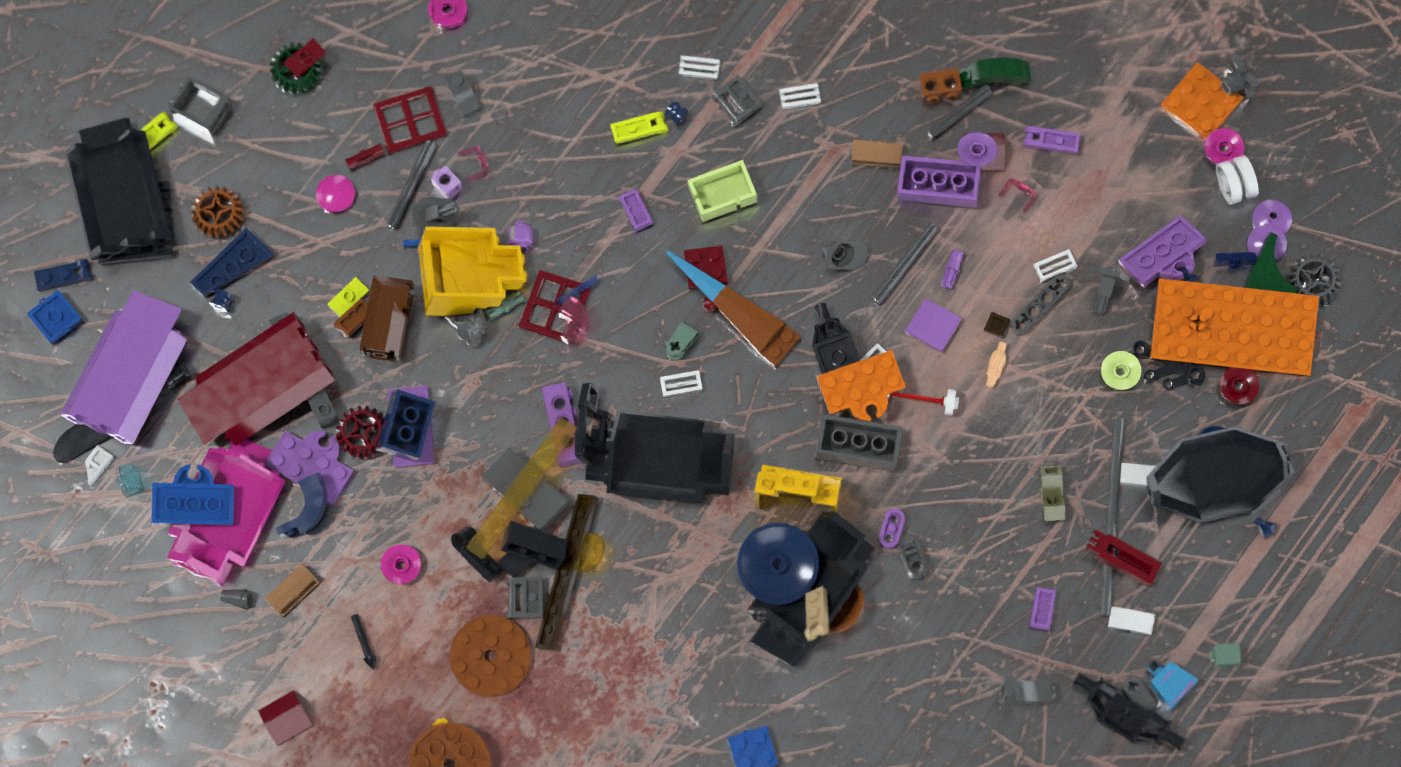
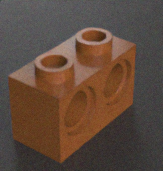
[919,68,962,103]

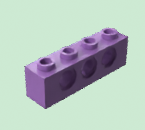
[542,382,584,468]

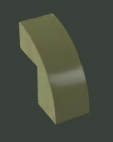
[1040,465,1065,521]

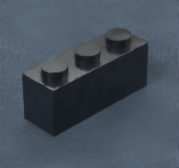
[501,521,567,570]

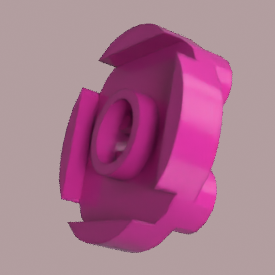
[428,0,467,29]

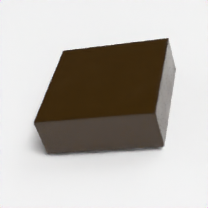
[984,312,1010,338]

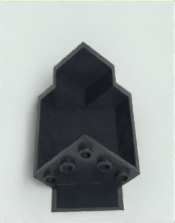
[585,411,735,503]
[747,511,875,667]

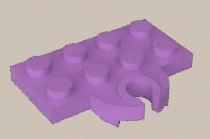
[1119,215,1207,287]
[264,430,354,505]

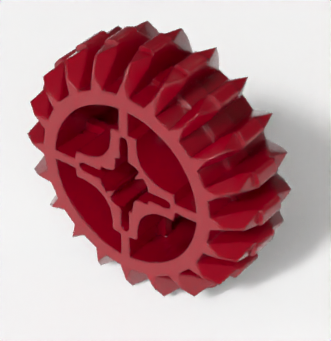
[336,405,384,459]

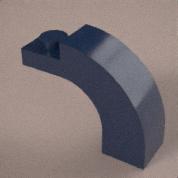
[276,473,327,537]

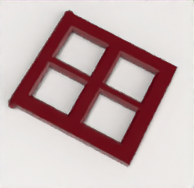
[373,86,447,155]
[517,270,592,344]

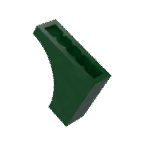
[1243,232,1298,293]

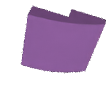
[905,299,962,352]

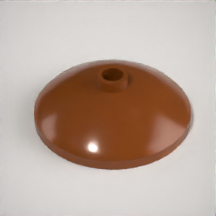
[829,584,865,633]

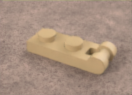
[805,586,829,641]

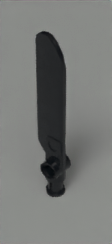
[53,362,191,463]

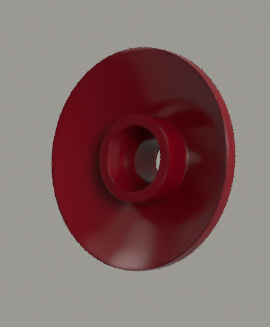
[1219,367,1260,405]

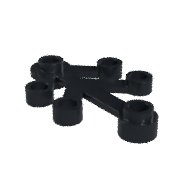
[1132,340,1205,391]

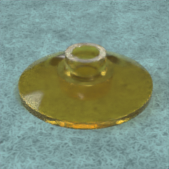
[578,533,605,572]

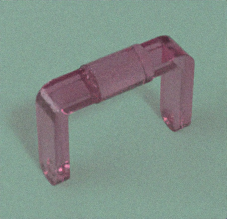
[458,146,488,181]
[998,178,1036,212]

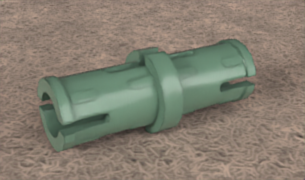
[485,290,525,321]

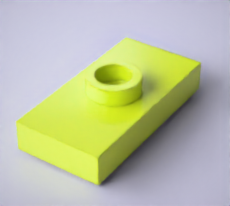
[327,277,370,317]

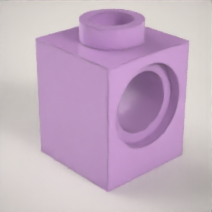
[431,166,463,199]

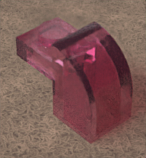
[558,295,589,345]

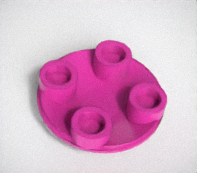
[316,175,355,212]

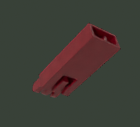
[1086,530,1162,587]

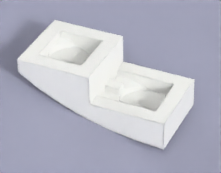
[1108,607,1155,635]

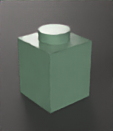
[1209,643,1241,668]

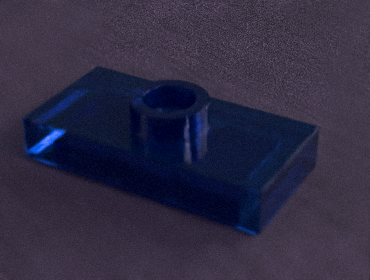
[1213,252,1256,269]

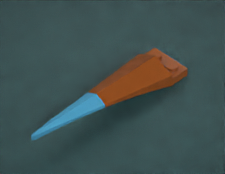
[666,250,801,368]

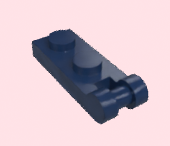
[34,259,92,292]

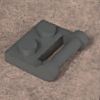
[711,75,762,126]
[506,577,543,620]

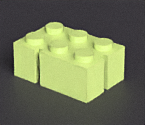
[687,160,757,222]

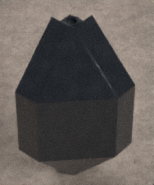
[1146,426,1295,523]

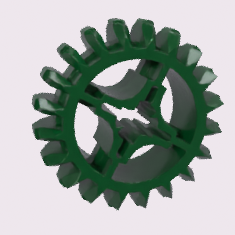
[269,42,322,94]

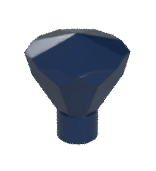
[1254,517,1277,539]

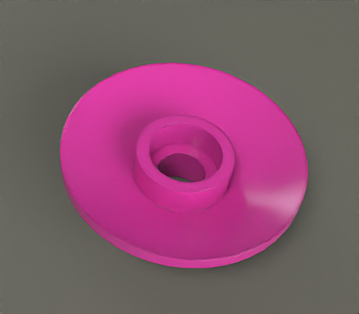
[1205,128,1244,164]
[380,544,421,584]

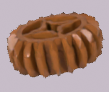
[191,186,244,238]

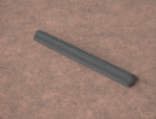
[387,140,436,229]
[873,223,937,304]

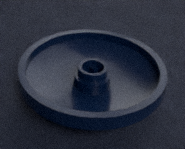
[737,523,819,605]

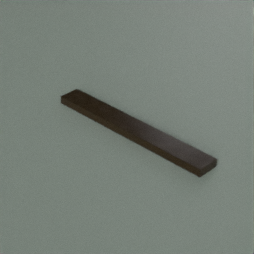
[535,494,598,652]

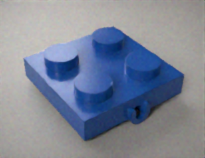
[27,289,83,345]
[727,725,779,767]

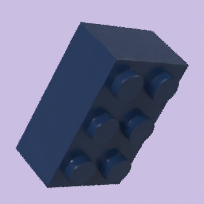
[376,390,435,462]

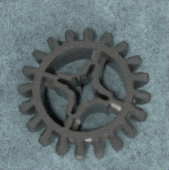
[1287,254,1342,307]

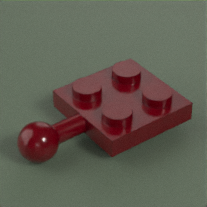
[683,245,728,312]

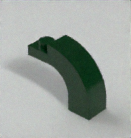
[959,58,1031,90]

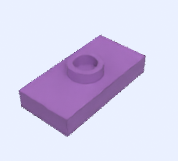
[619,189,653,232]
[1029,587,1057,631]

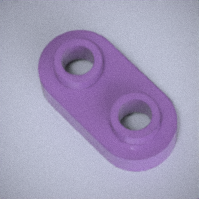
[879,509,905,549]

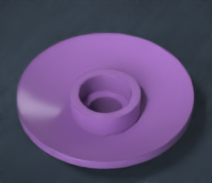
[957,132,997,167]
[1252,200,1292,234]
[1247,224,1287,262]

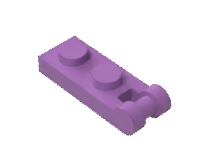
[1023,126,1080,154]

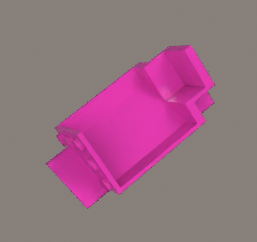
[167,439,286,586]

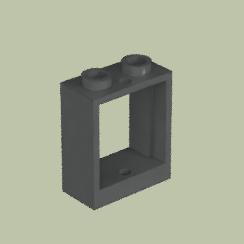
[168,76,232,136]

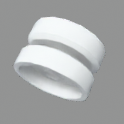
[1216,155,1259,205]

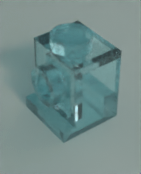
[117,464,145,498]

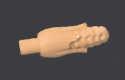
[986,342,1007,388]

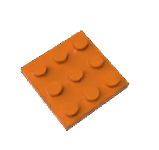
[1160,62,1243,141]

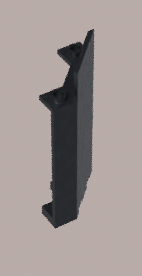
[65,118,172,261]

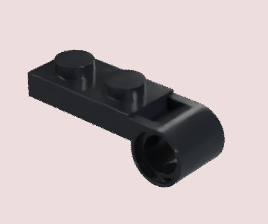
[451,526,504,583]

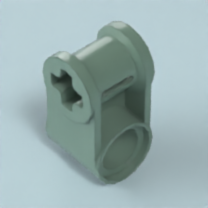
[666,321,700,361]

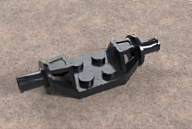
[812,303,860,417]
[1073,672,1186,750]

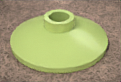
[1101,351,1141,390]

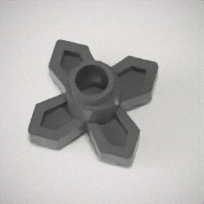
[1221,54,1259,102]

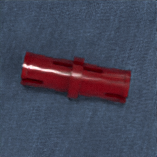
[344,143,385,170]

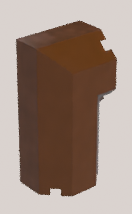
[359,275,414,362]

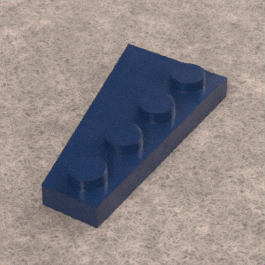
[190,228,275,297]

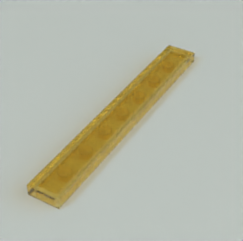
[466,418,577,560]

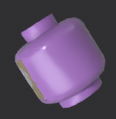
[507,221,533,251]

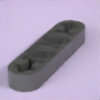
[1011,275,1069,336]

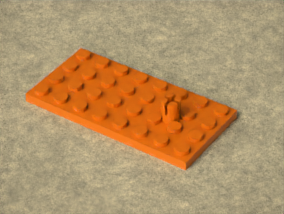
[1150,278,1319,376]

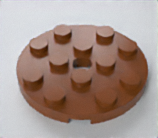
[449,615,531,697]
[409,723,491,767]

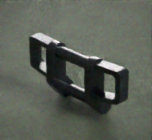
[574,383,610,464]

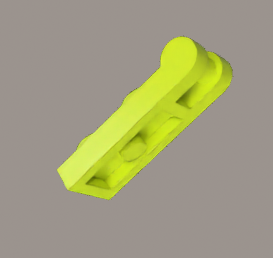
[141,111,178,149]
[610,111,668,144]

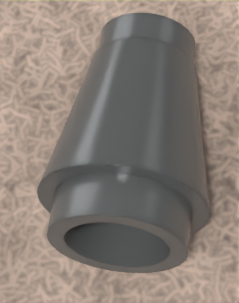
[220,589,252,609]

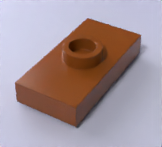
[333,298,368,339]

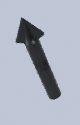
[351,614,376,670]

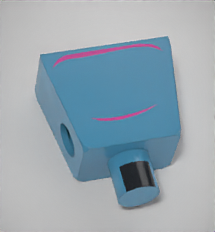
[1146,660,1198,711]

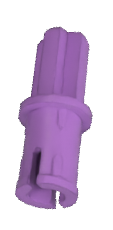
[941,250,964,289]

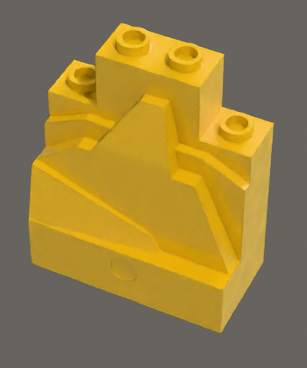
[418,227,527,316]
[755,465,842,513]

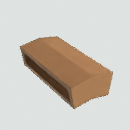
[851,140,902,168]
[265,564,319,617]

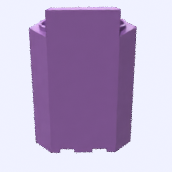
[60,290,187,444]

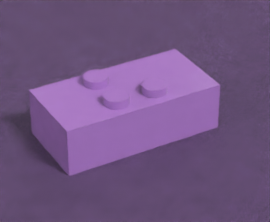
[897,156,981,208]

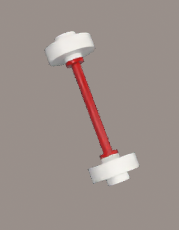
[887,389,959,416]

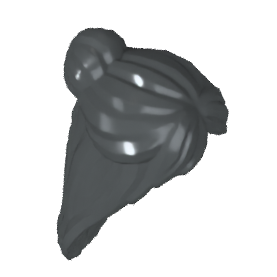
[444,308,487,347]

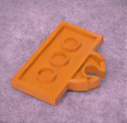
[816,350,906,422]

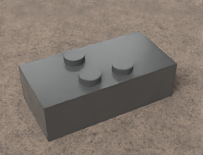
[815,414,902,471]
[482,448,569,532]

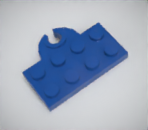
[151,464,234,526]

